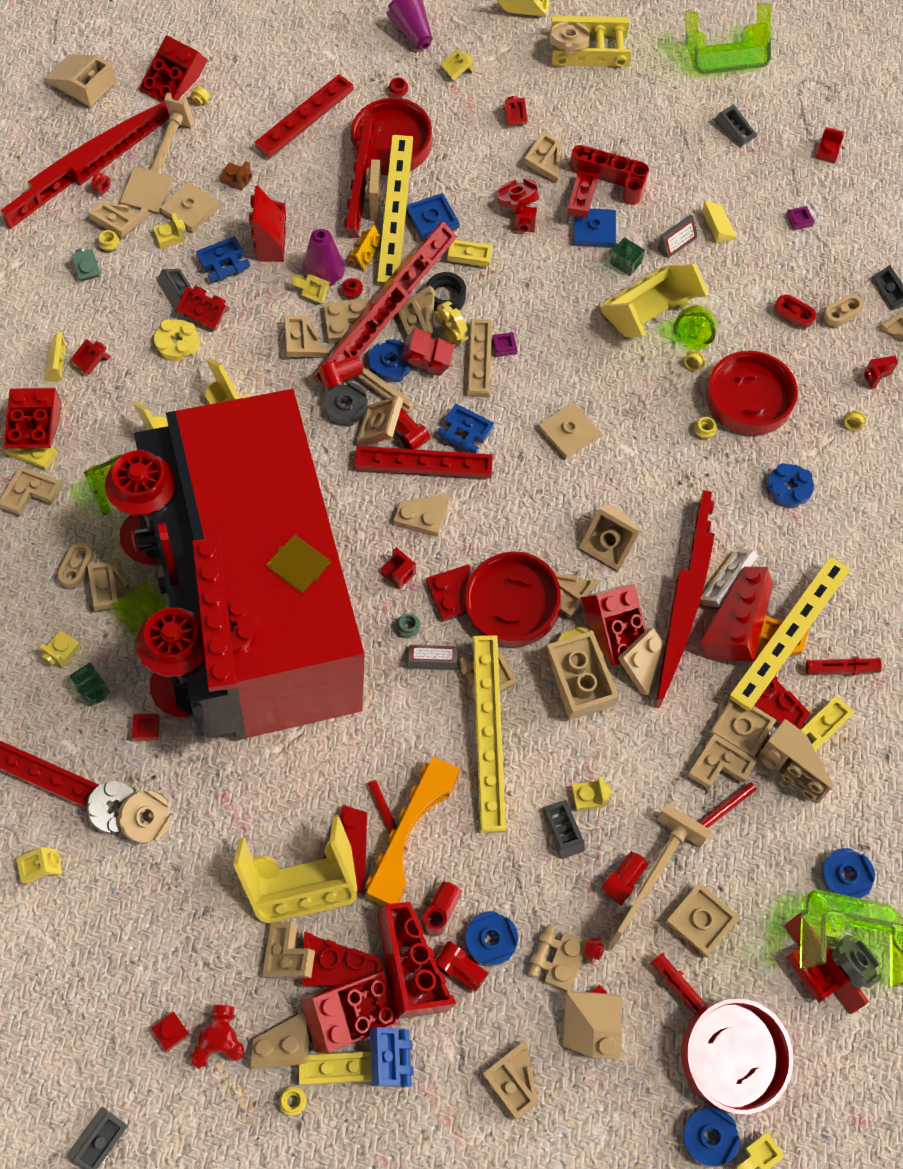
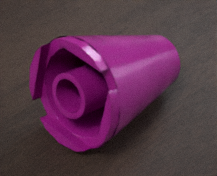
[386,0,433,50]
[302,229,345,286]

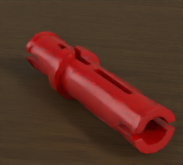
[805,656,882,675]
[650,952,707,1015]

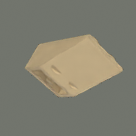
[44,54,116,107]
[758,719,834,803]

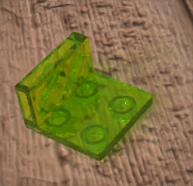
[83,453,125,516]

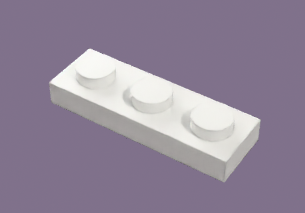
[700,549,758,608]

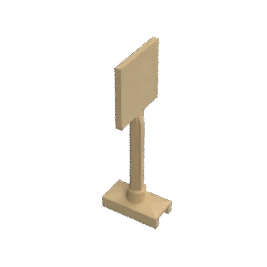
[120,93,194,214]
[608,804,711,950]

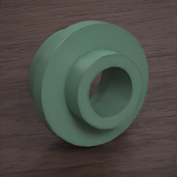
[397,614,421,637]

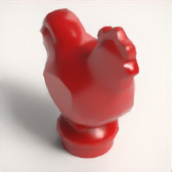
[190,1005,244,1069]

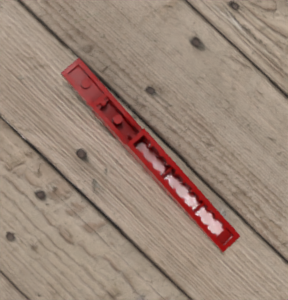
[0,101,170,229]
[314,221,457,390]
[655,490,715,708]

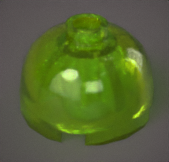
[673,305,718,350]

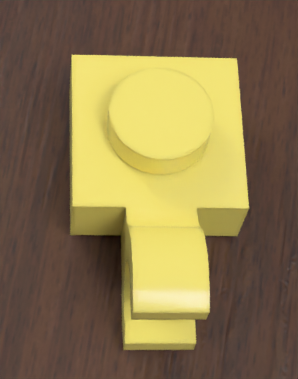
[290,274,330,303]
[733,1132,785,1169]

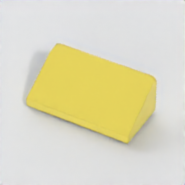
[702,202,736,243]
[45,331,66,381]

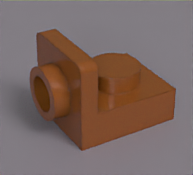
[219,161,252,190]

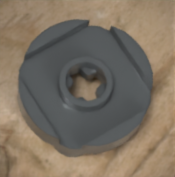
[324,382,368,427]
[831,935,882,989]

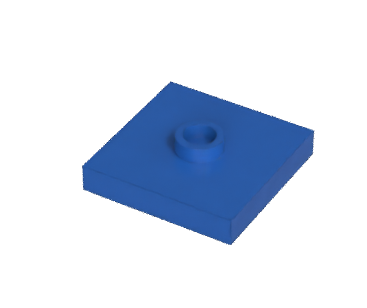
[406,193,460,241]
[573,208,616,248]

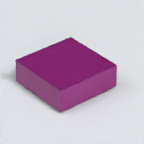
[786,206,815,230]
[492,332,518,357]

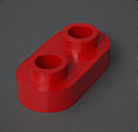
[774,294,816,328]

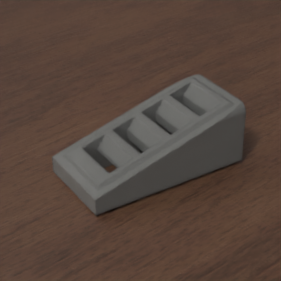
[714,104,758,146]
[543,800,585,859]

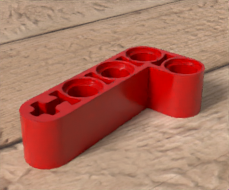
[570,145,649,205]

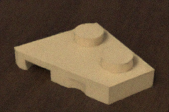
[398,285,435,335]
[393,494,450,537]
[618,628,666,695]
[251,1012,309,1070]
[482,1040,538,1121]

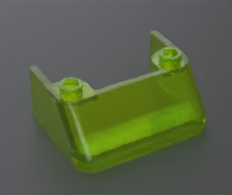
[685,2,771,74]
[800,890,903,987]

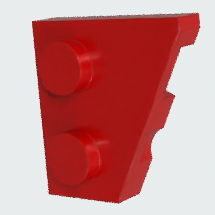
[426,564,470,622]

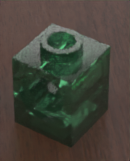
[610,237,645,276]
[69,662,110,707]

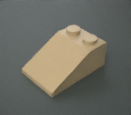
[547,631,619,720]

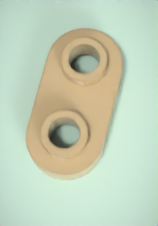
[824,295,864,326]
[58,542,93,588]

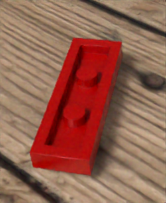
[567,171,598,218]

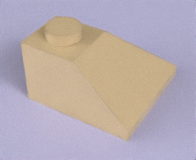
[579,503,641,571]
[563,991,622,1059]

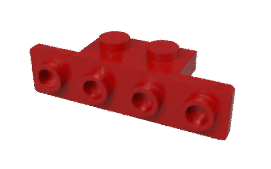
[785,913,869,1014]

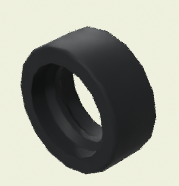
[426,272,466,311]

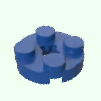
[369,339,413,382]
[767,463,814,508]
[821,848,875,901]
[465,911,518,967]
[683,1108,740,1167]

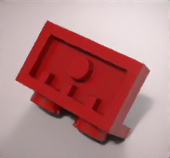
[176,285,230,330]

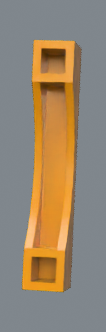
[365,756,460,906]

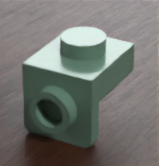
[72,247,101,281]

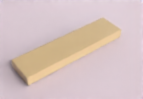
[467,319,492,398]

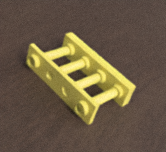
[550,16,632,67]

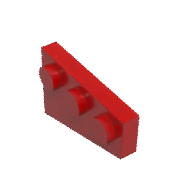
[750,656,810,729]
[323,805,367,895]
[302,931,383,987]

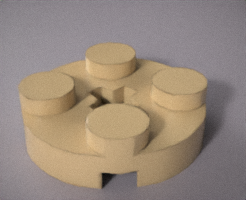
[550,22,590,54]
[116,791,170,843]

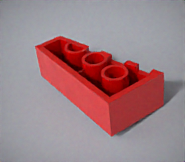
[700,566,773,662]
[377,902,457,1020]

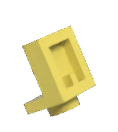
[441,48,475,80]
[153,213,186,248]
[39,630,81,668]
[571,776,611,811]
[16,847,62,884]

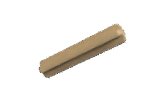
[358,369,414,413]

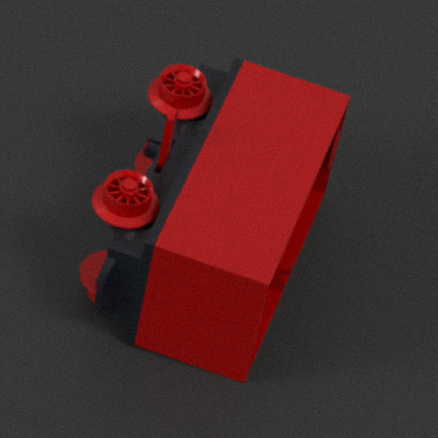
[105,388,365,744]

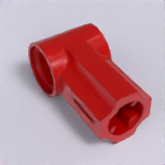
[317,355,364,388]
[395,409,431,449]
[600,851,649,906]
[423,881,462,937]
[434,941,489,993]

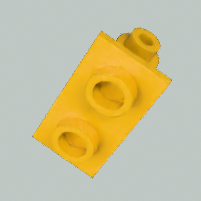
[348,225,382,271]

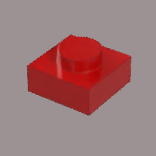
[132,713,160,741]
[151,1011,190,1052]

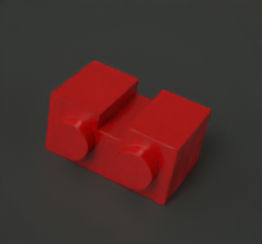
[401,328,454,376]

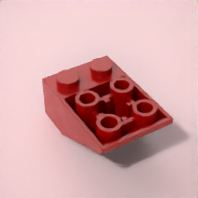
[138,35,208,102]
[249,186,286,262]
[3,388,61,449]
[580,584,646,666]
[300,971,399,1053]

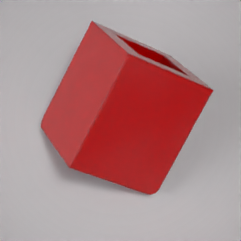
[380,547,416,589]

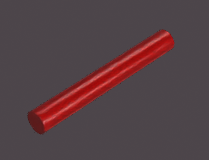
[367,780,406,849]
[698,782,757,828]

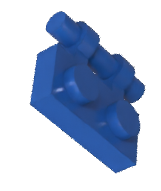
[196,236,250,282]
[436,403,494,453]
[370,1027,414,1088]

